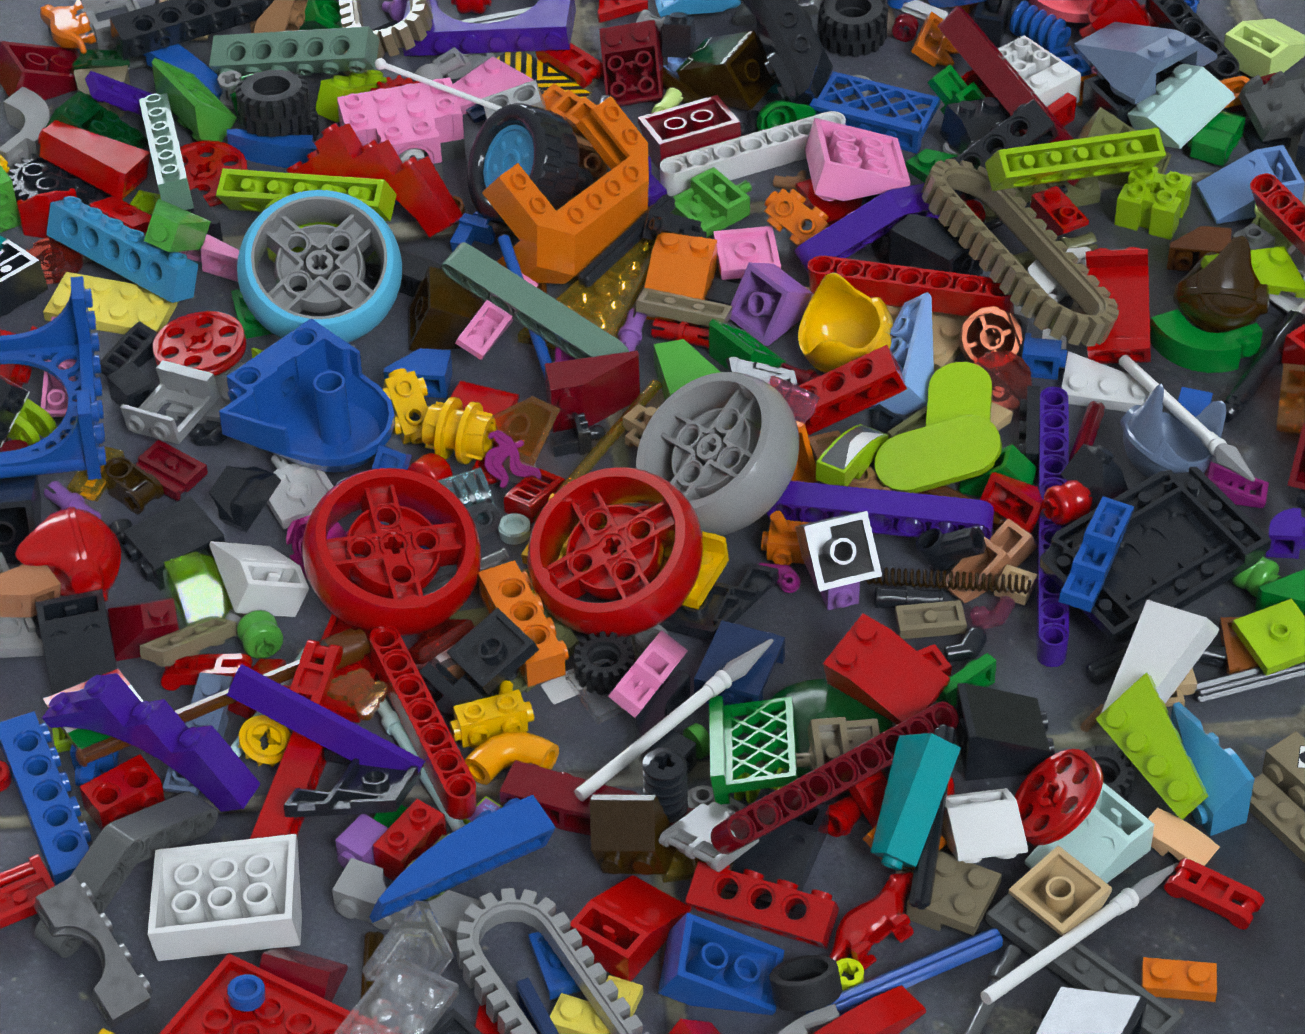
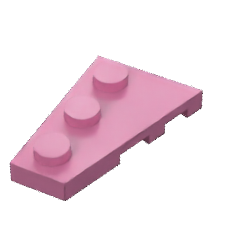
[453,57,534,115]

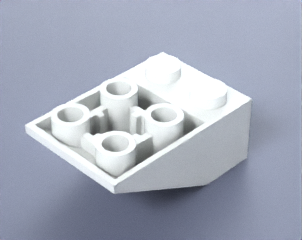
[998,35,1081,107]
[209,541,309,617]

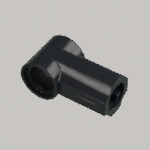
[916,526,986,571]

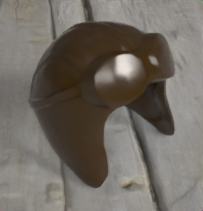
[1173,236,1269,333]

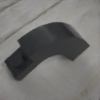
[636,670,697,775]

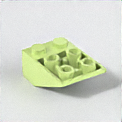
[1224,19,1305,77]

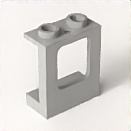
[81,0,140,49]
[120,360,220,444]

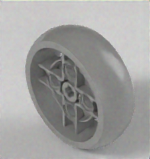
[636,372,799,536]

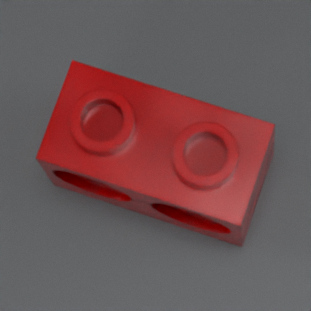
[79,754,165,831]
[373,799,447,881]

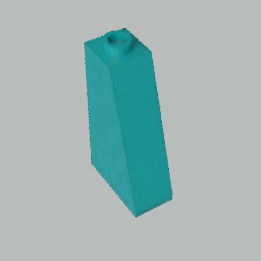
[870,733,961,871]

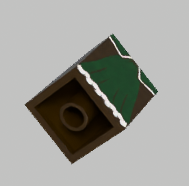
[676,30,775,111]

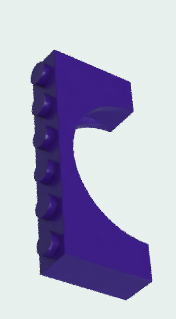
[403,0,576,56]

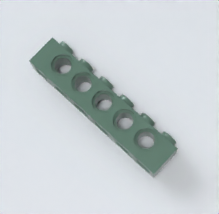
[209,26,379,76]
[139,93,194,210]

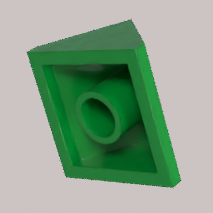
[709,319,786,369]

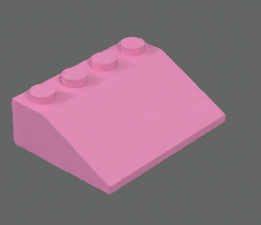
[805,118,911,201]

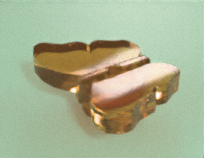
[327,668,388,720]

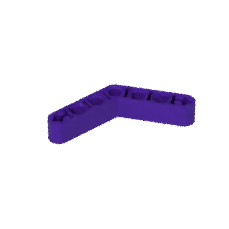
[794,183,940,273]

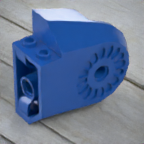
[219,318,395,472]

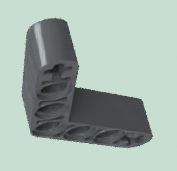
[34,792,218,958]

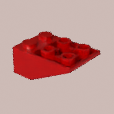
[570,875,692,982]

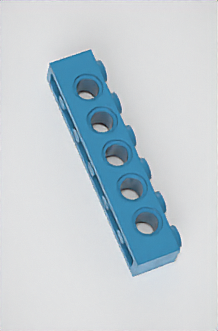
[46,196,198,303]

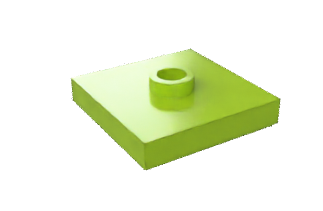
[1232,599,1305,676]

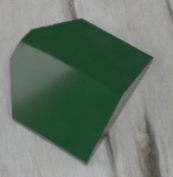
[72,49,130,71]

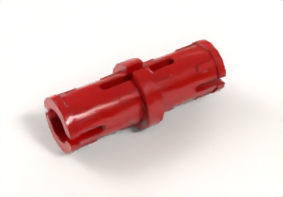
[651,318,709,349]

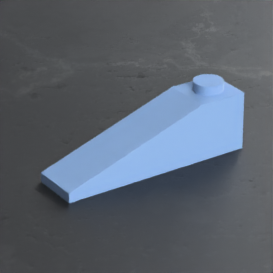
[869,292,934,415]

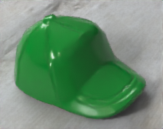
[757,100,816,131]

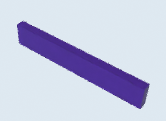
[227,664,425,790]

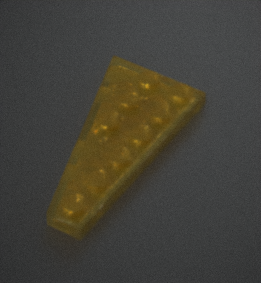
[518,238,655,350]

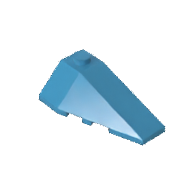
[1171,702,1255,836]

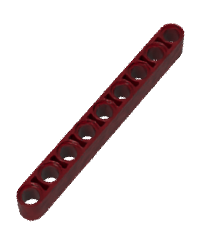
[938,5,1083,187]
[711,702,959,855]

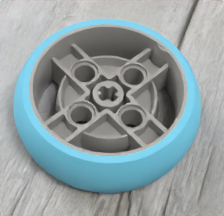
[237,190,402,343]

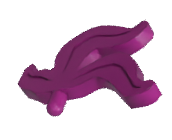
[485,430,542,489]

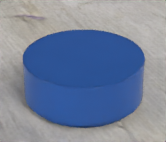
[227,974,265,1012]

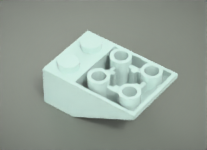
[1024,782,1155,883]

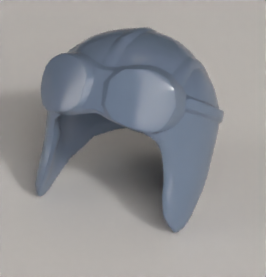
[1120,384,1226,478]

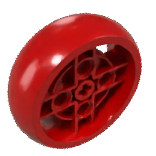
[527,467,703,638]
[302,468,481,636]

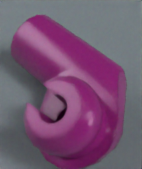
[759,563,801,593]

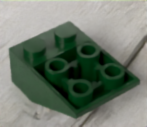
[45,91,149,149]

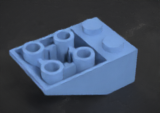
[1196,145,1305,224]

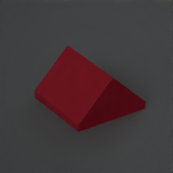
[259,947,348,1002]

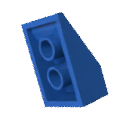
[658,912,784,1015]

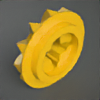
[237,715,291,767]

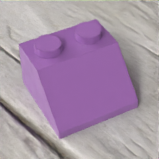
[730,262,813,346]

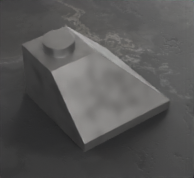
[795,511,882,592]

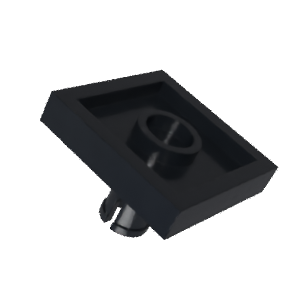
[447,607,539,694]

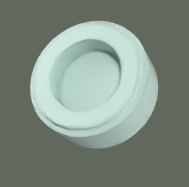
[498,513,531,545]

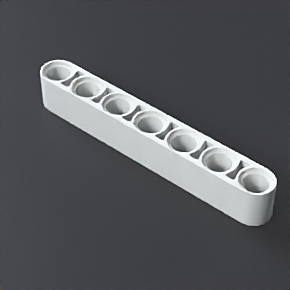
[660,111,846,196]

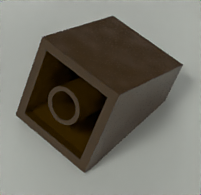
[408,266,486,351]

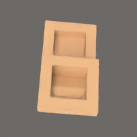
[1148,808,1220,866]

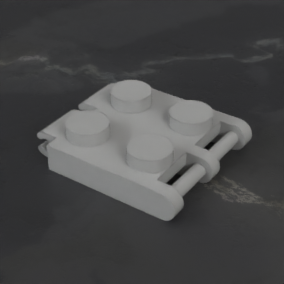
[659,802,759,872]

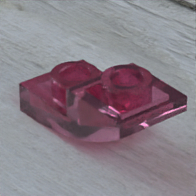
[768,375,820,424]

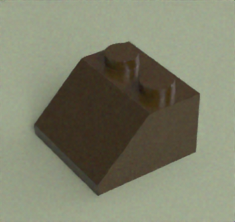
[590,794,677,875]

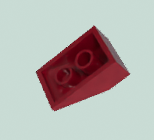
[0,41,80,100]
[545,350,640,433]

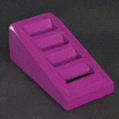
[1204,462,1269,508]

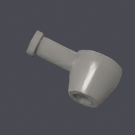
[415,52,466,81]

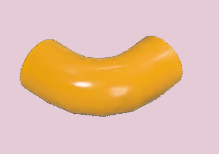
[465,732,559,785]

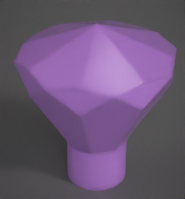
[382,0,408,23]

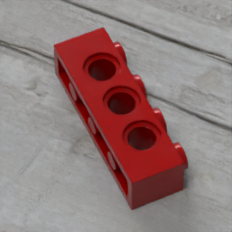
[781,345,907,435]
[685,861,840,950]

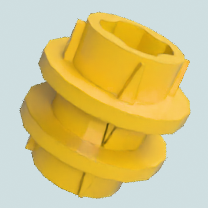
[422,397,496,465]

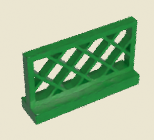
[709,696,798,805]

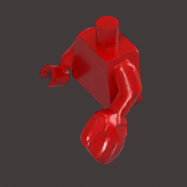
[1079,0,1159,39]

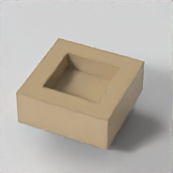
[994,564,1038,605]

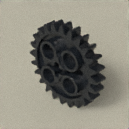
[8,153,101,205]

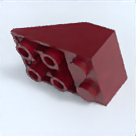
[599,20,663,106]

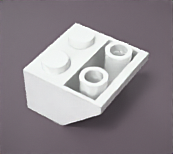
[941,788,1028,863]

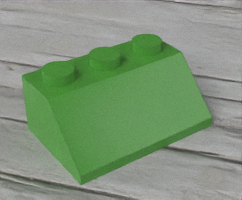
[152,58,237,142]

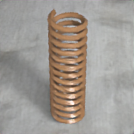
[1080,704,1104,732]

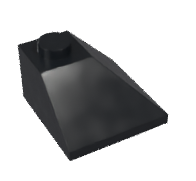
[1061,444,1129,509]

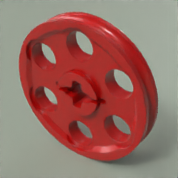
[180,141,248,207]
[153,311,247,376]
[1015,749,1103,845]

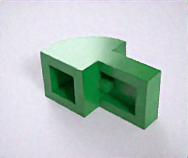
[927,64,986,114]

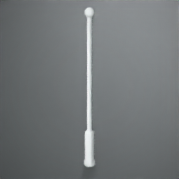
[375,58,502,111]

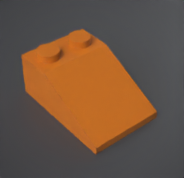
[644,232,717,327]

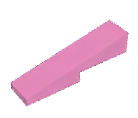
[180,234,240,282]
[455,274,538,360]

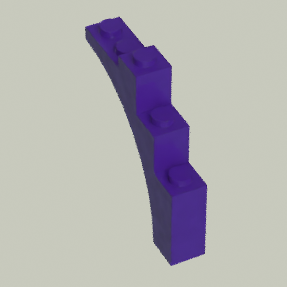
[42,673,261,812]

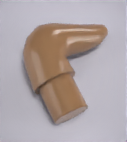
[773,170,807,191]

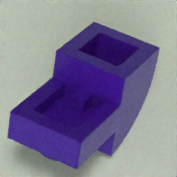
[1265,508,1305,559]

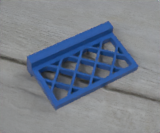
[810,71,941,154]

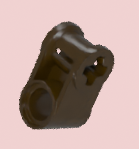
[104,457,164,514]

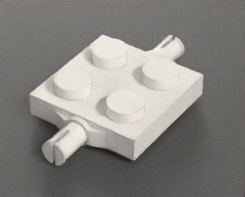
[267,455,334,529]

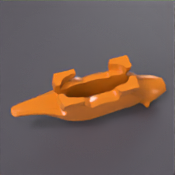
[40,0,96,54]

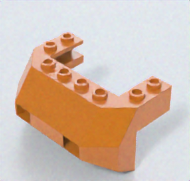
[482,96,649,284]

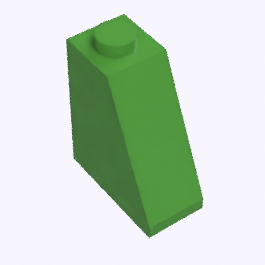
[144,199,211,252]
[654,339,720,401]

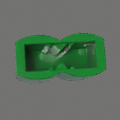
[1188,111,1245,166]

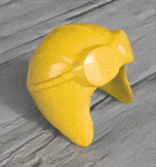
[798,273,893,373]

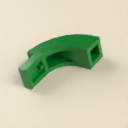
[1150,309,1263,373]

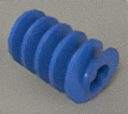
[1009,0,1071,51]

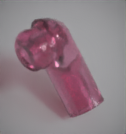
[970,596,1015,629]

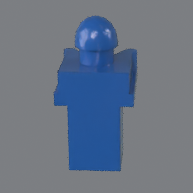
[450,211,496,252]

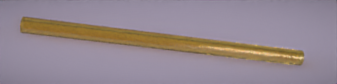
[533,379,662,522]

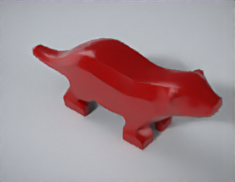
[829,871,914,970]

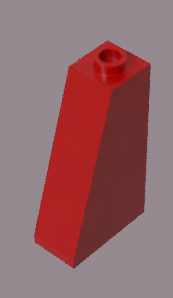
[38,120,150,200]

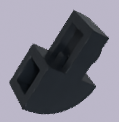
[419,657,492,715]

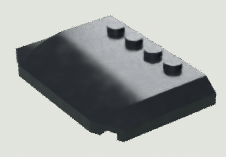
[1040,466,1271,643]

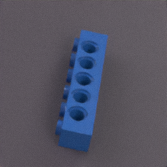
[0,711,92,886]

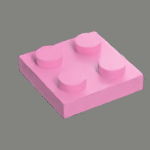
[713,226,781,280]

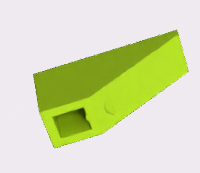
[315,70,387,123]

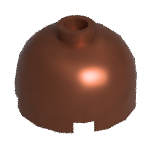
[959,306,1023,369]

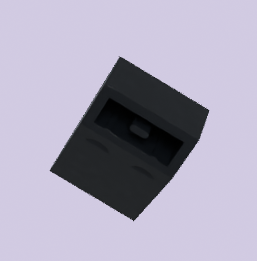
[35,589,117,695]
[725,788,829,912]

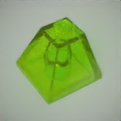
[164,552,233,626]

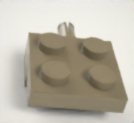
[796,717,886,793]
[896,851,1002,936]

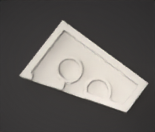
[1062,351,1151,412]

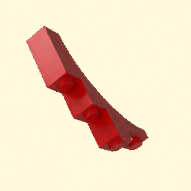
[286,123,463,238]

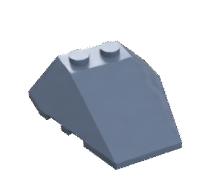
[1074,22,1217,105]

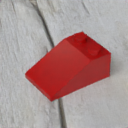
[823,613,950,724]

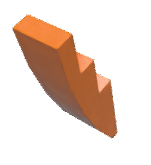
[542,83,597,138]

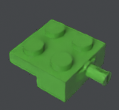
[671,167,752,238]

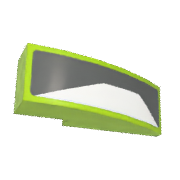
[816,424,889,486]

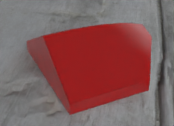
[17,188,77,240]

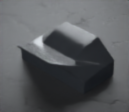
[209,466,281,533]

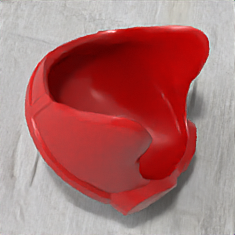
[15,507,121,602]

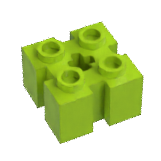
[1114,167,1193,240]

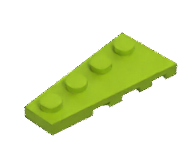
[1096,672,1208,820]

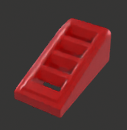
[504,468,565,524]

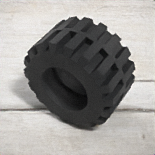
[817,0,888,57]
[235,70,311,137]

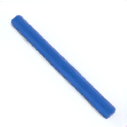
[806,928,1003,1016]

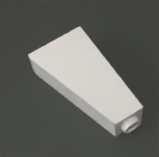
[1101,600,1219,713]

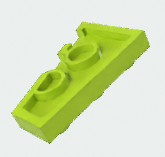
[1201,246,1305,299]

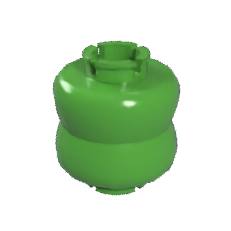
[1232,557,1281,598]
[237,610,283,659]

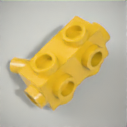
[383,368,430,444]
[449,680,534,749]

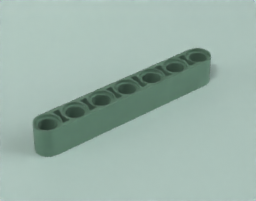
[441,242,629,359]

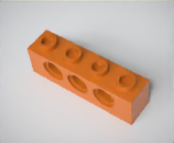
[478,560,569,687]

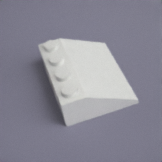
[147,834,302,961]

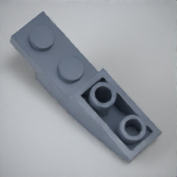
[163,672,233,796]

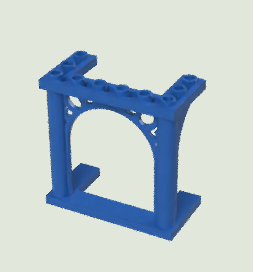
[0,276,107,480]

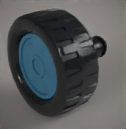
[467,103,594,227]

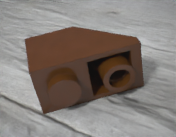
[1167,226,1232,272]

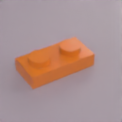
[1141,957,1217,1002]

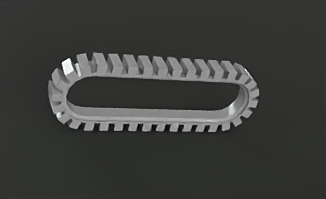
[457,888,649,1034]

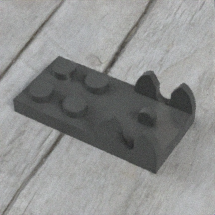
[1238,71,1305,142]

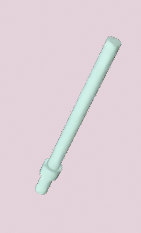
[372,695,465,832]

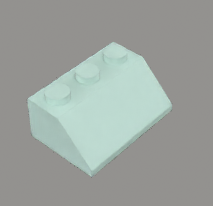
[1127,64,1235,149]

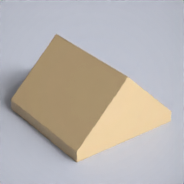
[1009,845,1112,936]

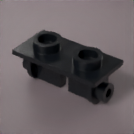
[642,208,707,241]

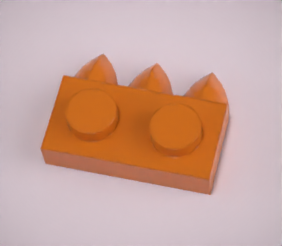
[911,12,959,67]

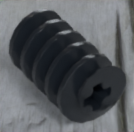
[642,748,688,823]

